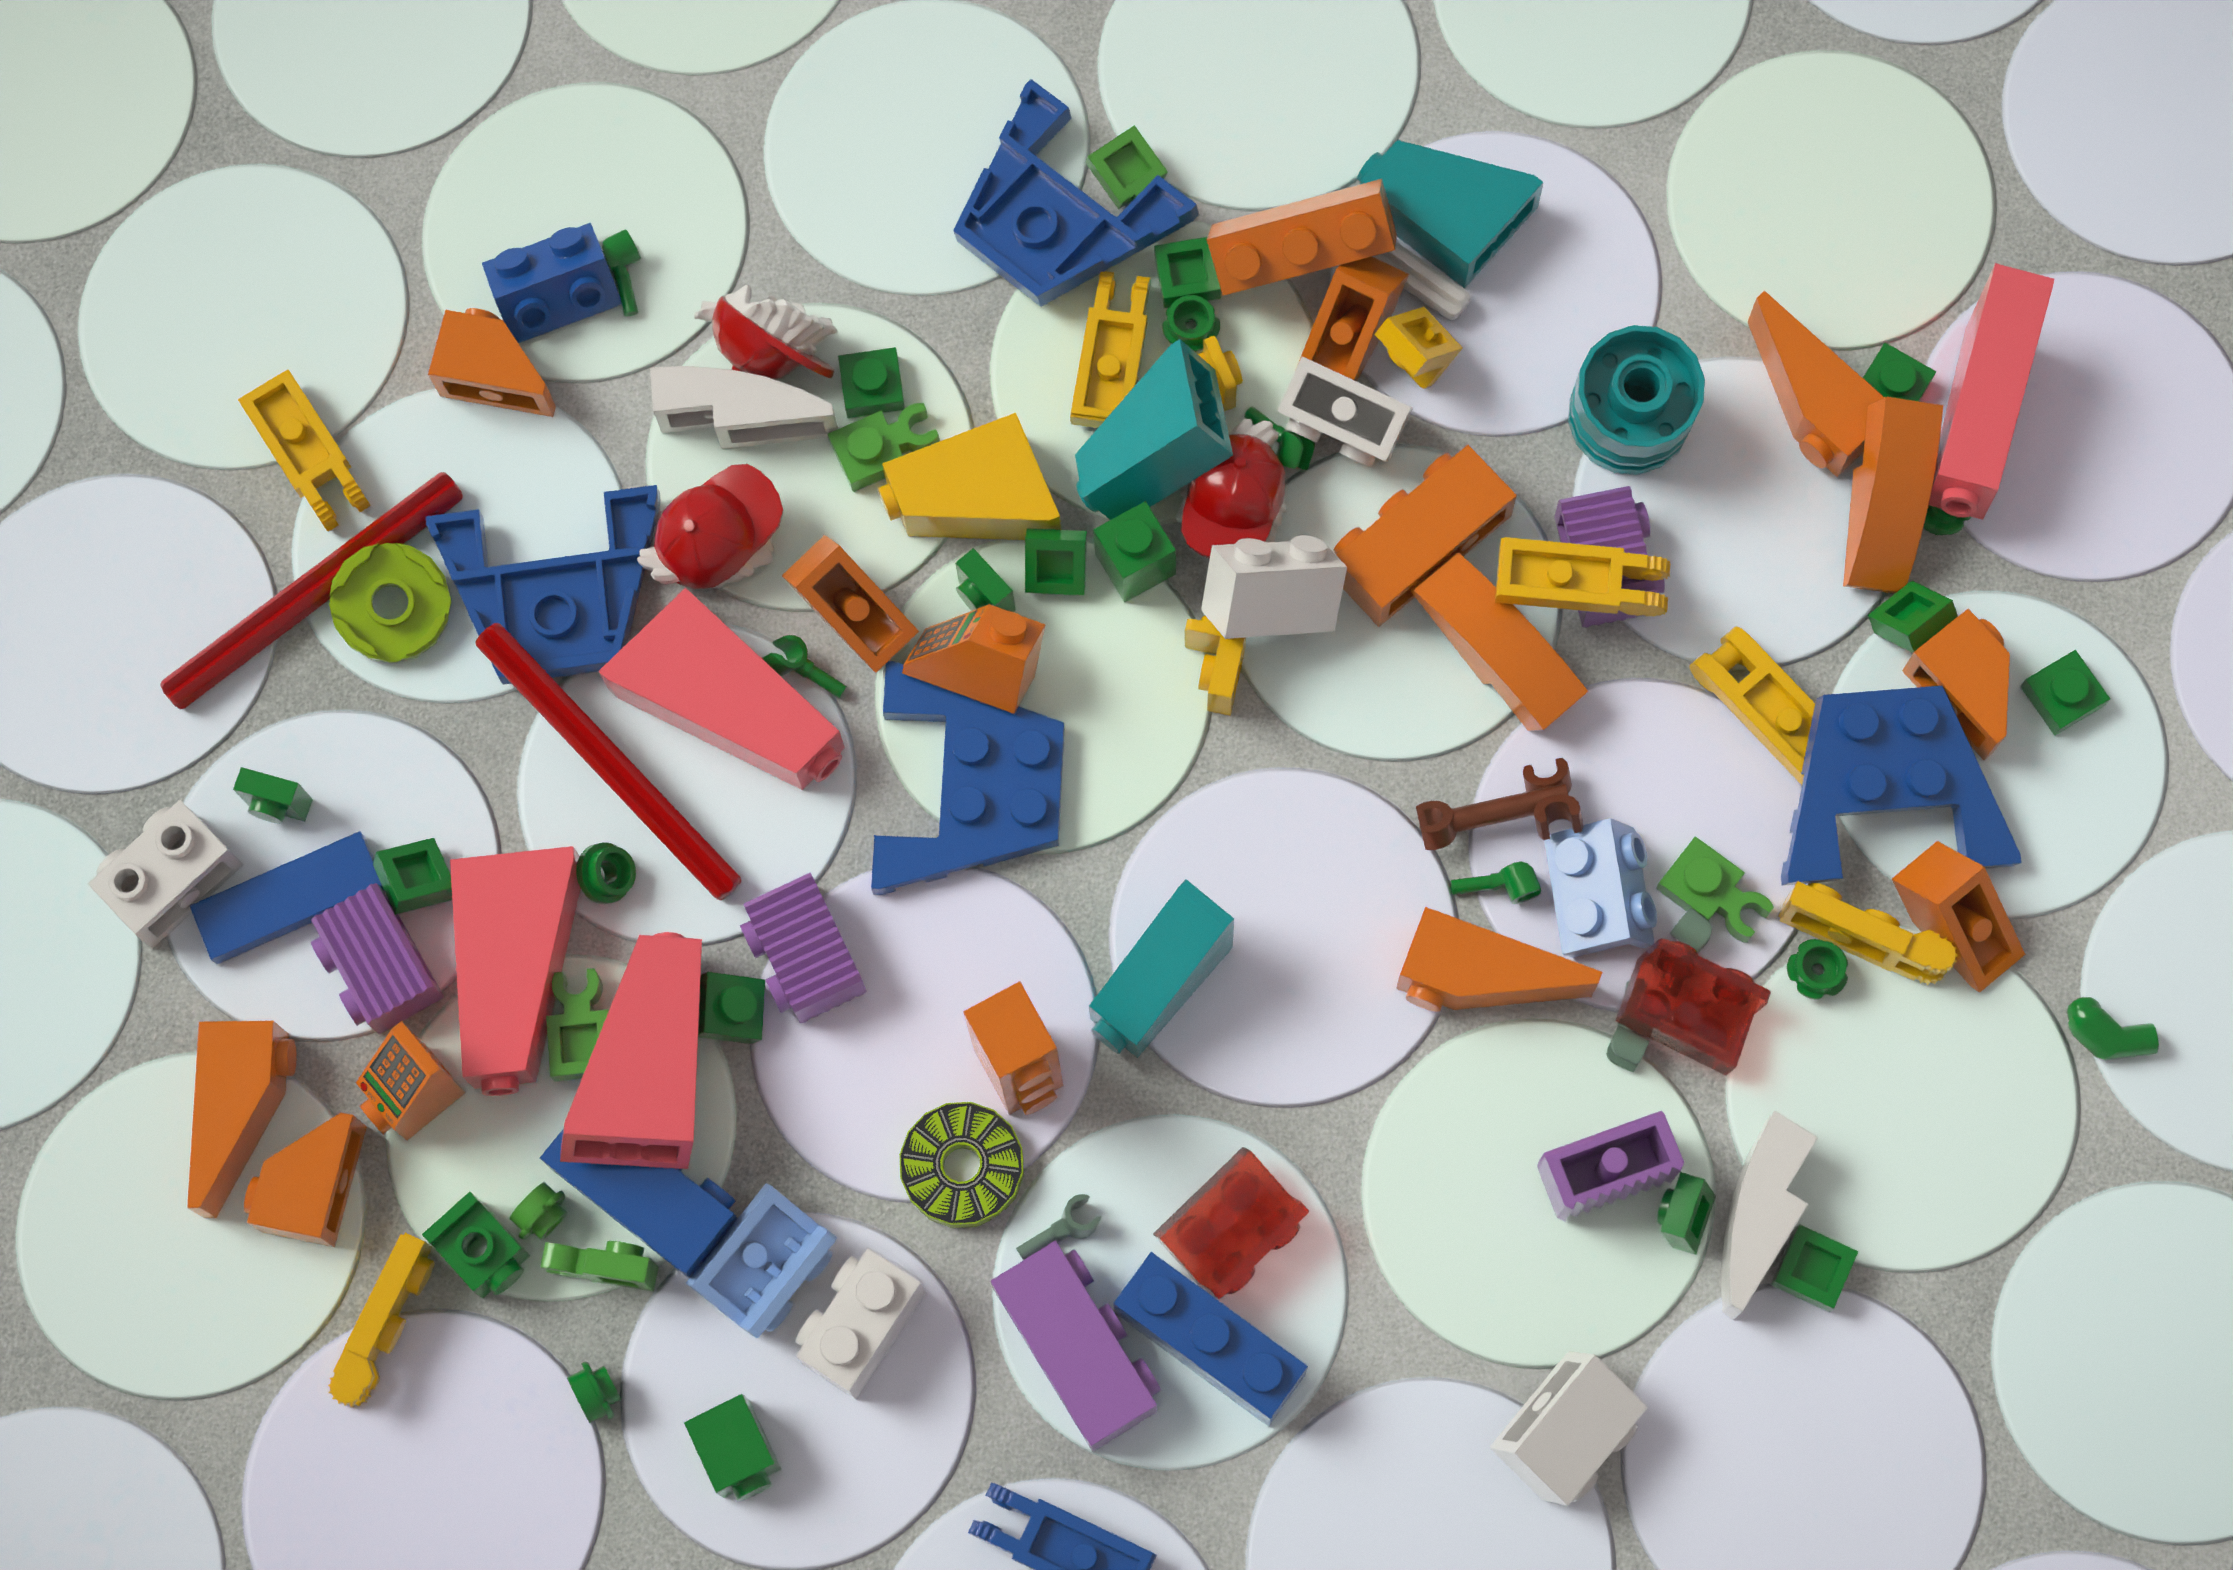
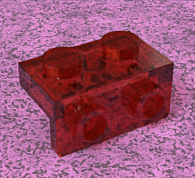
[1615,938,1771,1076]
[1153,1147,1309,1299]

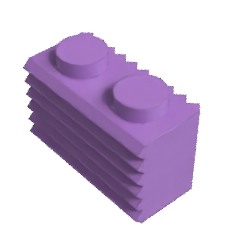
[1554,486,1665,628]
[739,872,867,1023]
[311,883,444,1034]
[1537,1110,1684,1222]

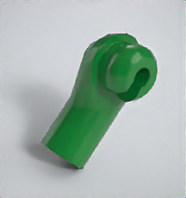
[2067,997,2159,1060]

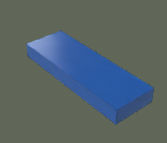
[190,831,384,965]

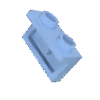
[1544,818,1657,958]
[686,1183,837,1338]

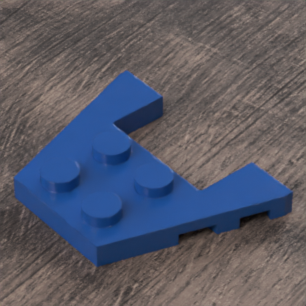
[953,79,1199,307]
[426,485,661,685]
[871,661,1065,895]
[1781,686,2022,886]

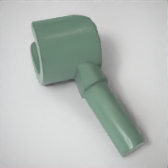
[1661,909,1712,999]
[1606,981,1650,1072]
[1016,1194,1101,1260]

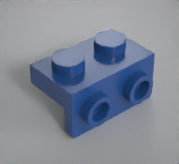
[482,222,621,343]

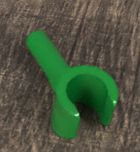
[602,230,641,316]
[1244,406,1315,470]
[762,635,847,698]
[1451,861,1541,904]

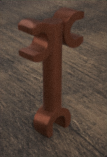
[1416,758,1584,850]

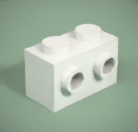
[1277,356,1413,467]
[1201,535,1347,639]
[87,800,244,949]
[795,1248,926,1399]
[1489,1351,1648,1506]

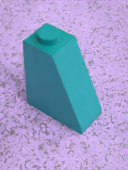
[1357,140,1544,289]
[1075,339,1233,520]
[1089,879,1234,1058]

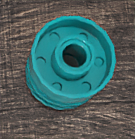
[1568,325,1705,475]

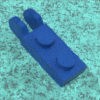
[968,1482,1157,1570]

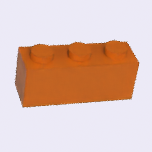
[1207,179,1397,296]
[1333,445,1517,627]
[963,981,1064,1115]

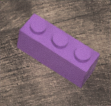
[990,1240,1161,1452]

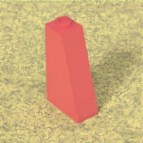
[1929,263,2055,520]
[599,587,845,790]
[450,846,581,1096]
[560,932,702,1169]

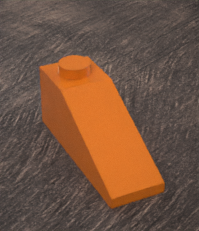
[1747,290,1884,477]
[1396,907,1603,1012]
[187,1020,297,1218]

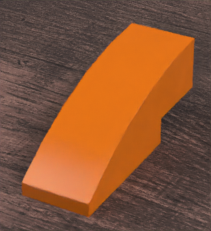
[1843,397,1944,594]
[1410,552,1589,731]

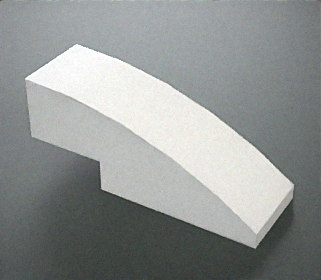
[650,366,838,449]
[1721,1110,1819,1320]

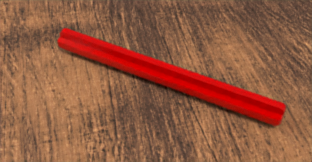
[160,472,463,709]
[475,623,742,901]

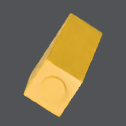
[878,412,1061,540]

